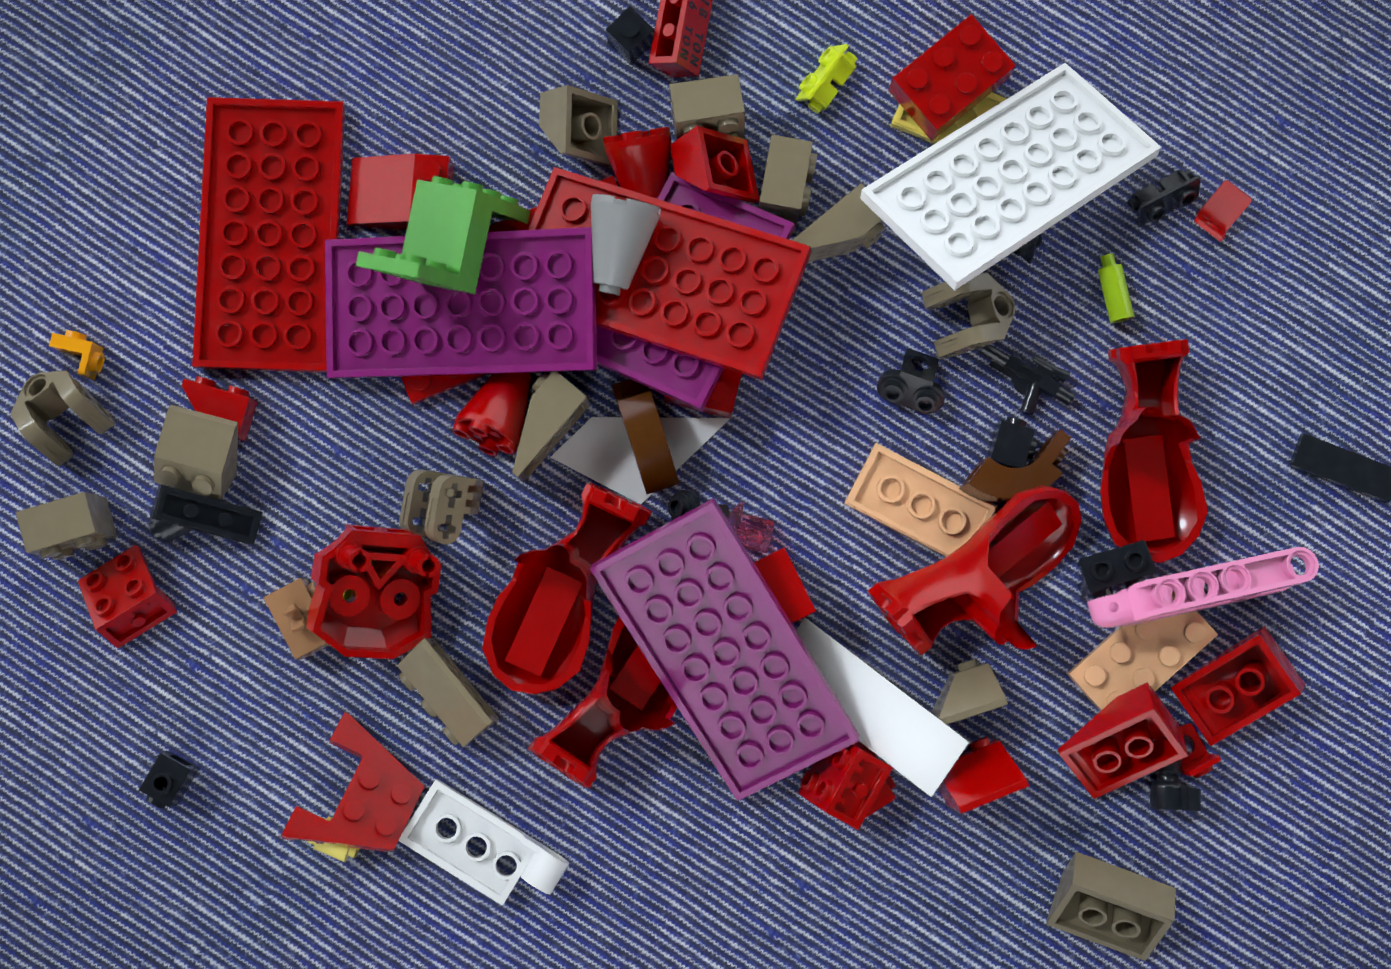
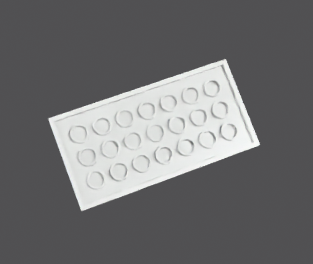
[860,63,1161,291]

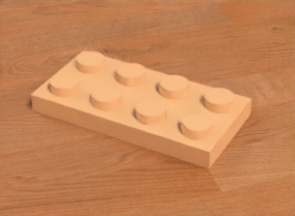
[1066,590,1218,711]

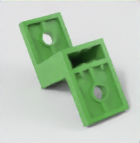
[356,176,530,294]

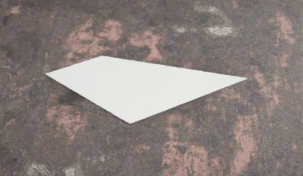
[550,417,730,504]

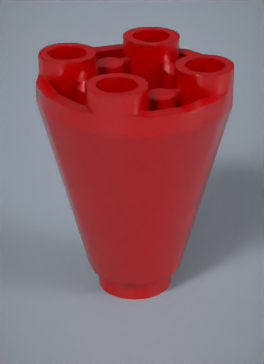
[603,127,672,199]
[452,373,532,457]

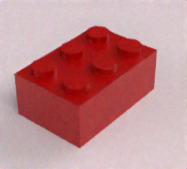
[888,14,1016,141]

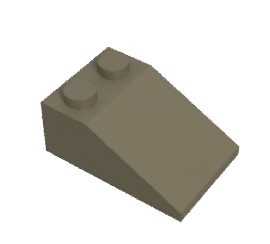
[792,183,886,263]
[512,371,590,483]

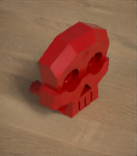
[306,524,442,659]

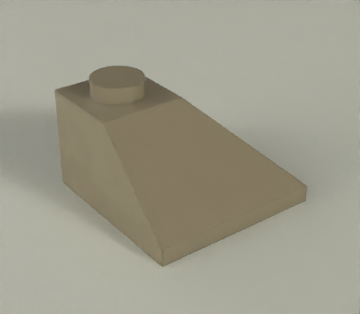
[539,85,618,168]
[931,658,1008,725]

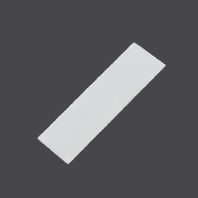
[796,618,969,797]

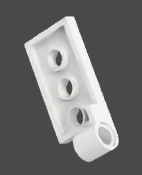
[399,779,569,906]

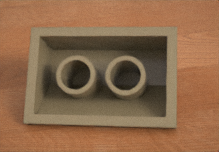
[397,638,500,747]
[1046,852,1176,961]

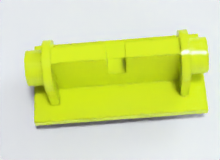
[795,44,858,114]

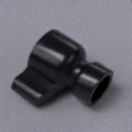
[1150,760,1201,811]

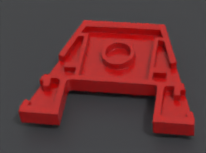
[280,712,425,852]

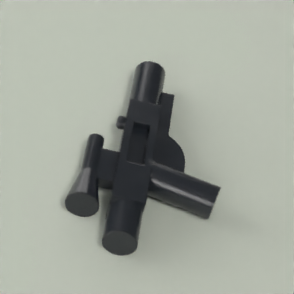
[980,344,1075,415]

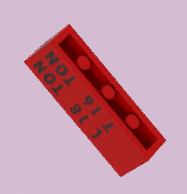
[649,0,713,77]

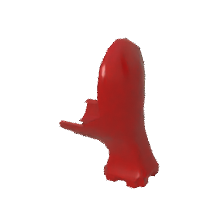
[1100,339,1208,563]
[482,483,653,695]
[867,485,1082,656]
[527,616,677,788]

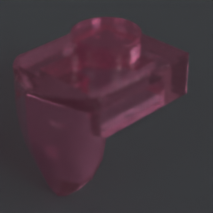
[727,502,775,554]

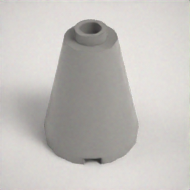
[591,194,661,295]

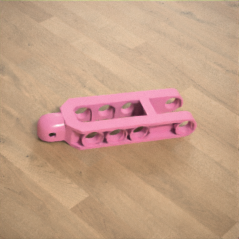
[1087,547,1319,628]

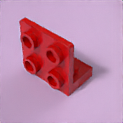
[78,545,177,649]
[798,744,893,830]

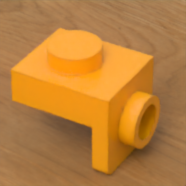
[49,330,105,380]

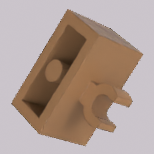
[263,578,329,660]

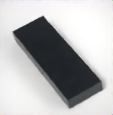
[1289,433,1391,503]
[149,484,263,545]

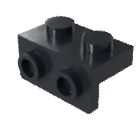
[1078,540,1156,599]

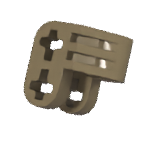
[921,272,1015,359]
[10,370,116,467]
[399,469,484,544]

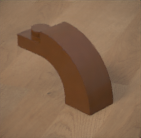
[611,379,679,494]
[959,429,1072,504]

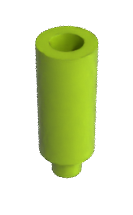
[1098,253,1135,324]

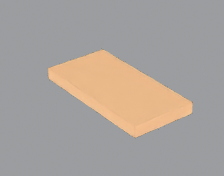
[844,443,998,557]

